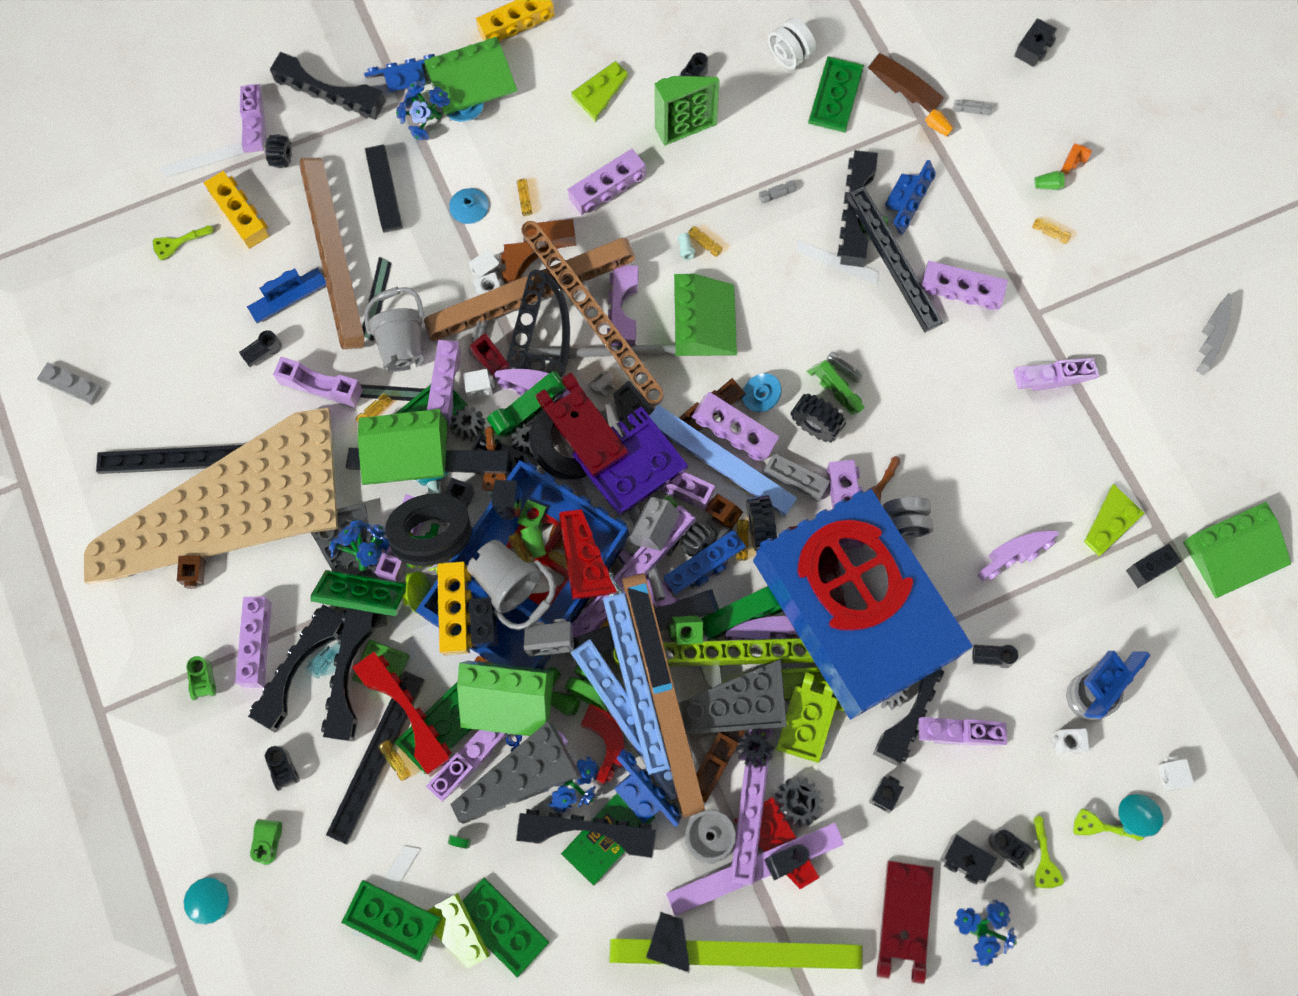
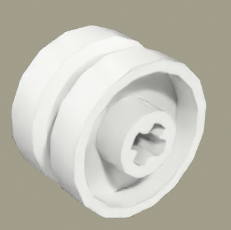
[768,17,816,69]

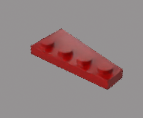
[559,509,617,600]
[734,797,820,890]

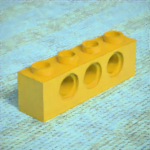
[475,0,555,42]
[203,170,269,249]
[437,562,473,655]

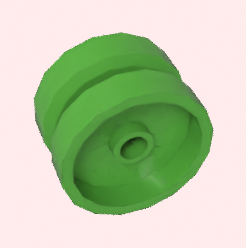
[564,663,621,711]

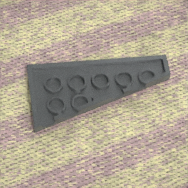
[311,503,388,628]
[678,659,787,734]
[450,721,582,824]

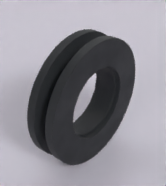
[529,399,608,480]
[385,493,472,566]

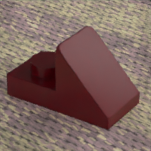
[469,333,510,378]

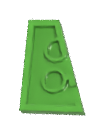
[806,360,865,415]

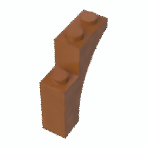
[501,219,576,283]

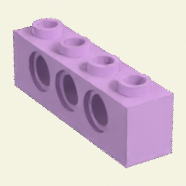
[568,149,646,216]
[921,261,1008,310]
[692,392,779,461]
[827,460,865,548]
[658,472,715,511]
[235,597,272,688]

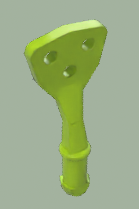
[152,225,214,261]
[1073,808,1145,841]
[1033,815,1064,889]

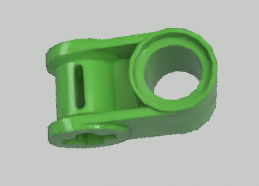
[186,656,217,701]
[250,819,282,865]

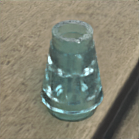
[305,646,337,679]

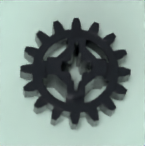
[774,776,824,828]

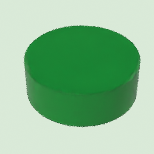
[447,834,472,849]

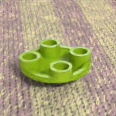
[403,571,432,614]

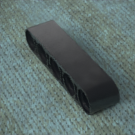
[365,144,403,233]

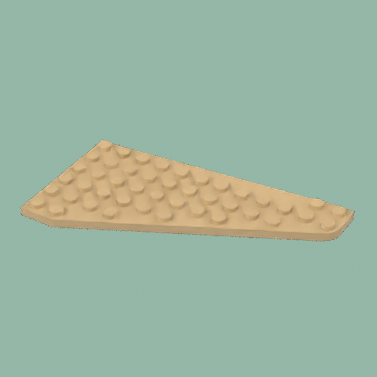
[84,408,338,584]

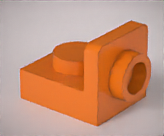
[1060,143,1092,175]

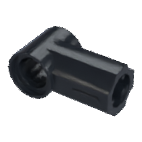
[239,330,282,367]
[972,644,1018,668]

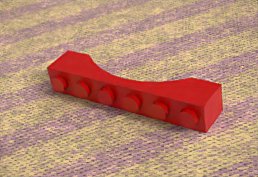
[352,652,452,777]

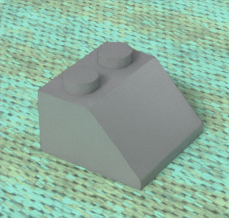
[626,497,680,551]
[524,619,574,657]

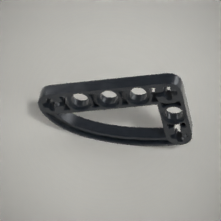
[507,270,570,377]

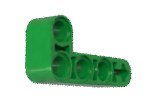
[487,371,567,437]
[701,586,783,641]

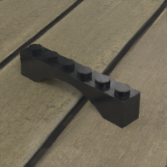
[269,51,386,120]
[837,150,878,267]
[248,604,344,733]
[321,608,378,742]
[873,668,945,766]
[516,809,657,858]

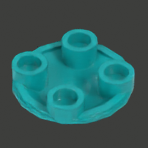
[1118,794,1163,837]
[183,877,229,925]

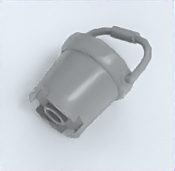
[364,287,424,372]
[467,540,555,630]

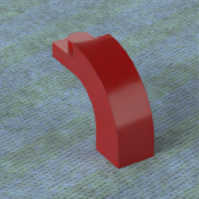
[581,704,625,786]

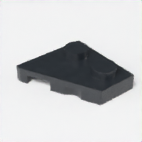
[613,381,654,436]
[646,912,690,973]

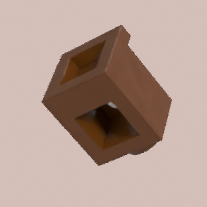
[705,493,743,529]
[176,555,206,589]

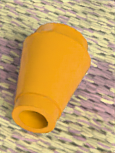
[924,109,954,137]

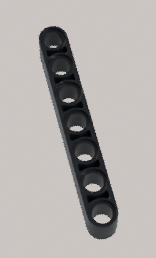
[573,589,720,653]

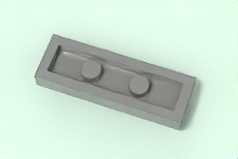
[37,362,103,405]
[764,453,830,501]

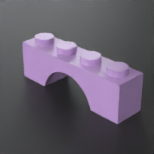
[607,265,638,346]
[427,340,461,425]
[273,357,363,408]
[375,494,424,582]

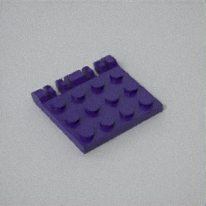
[572,407,688,517]

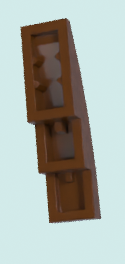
[867,53,944,113]
[679,378,746,432]
[696,730,746,803]

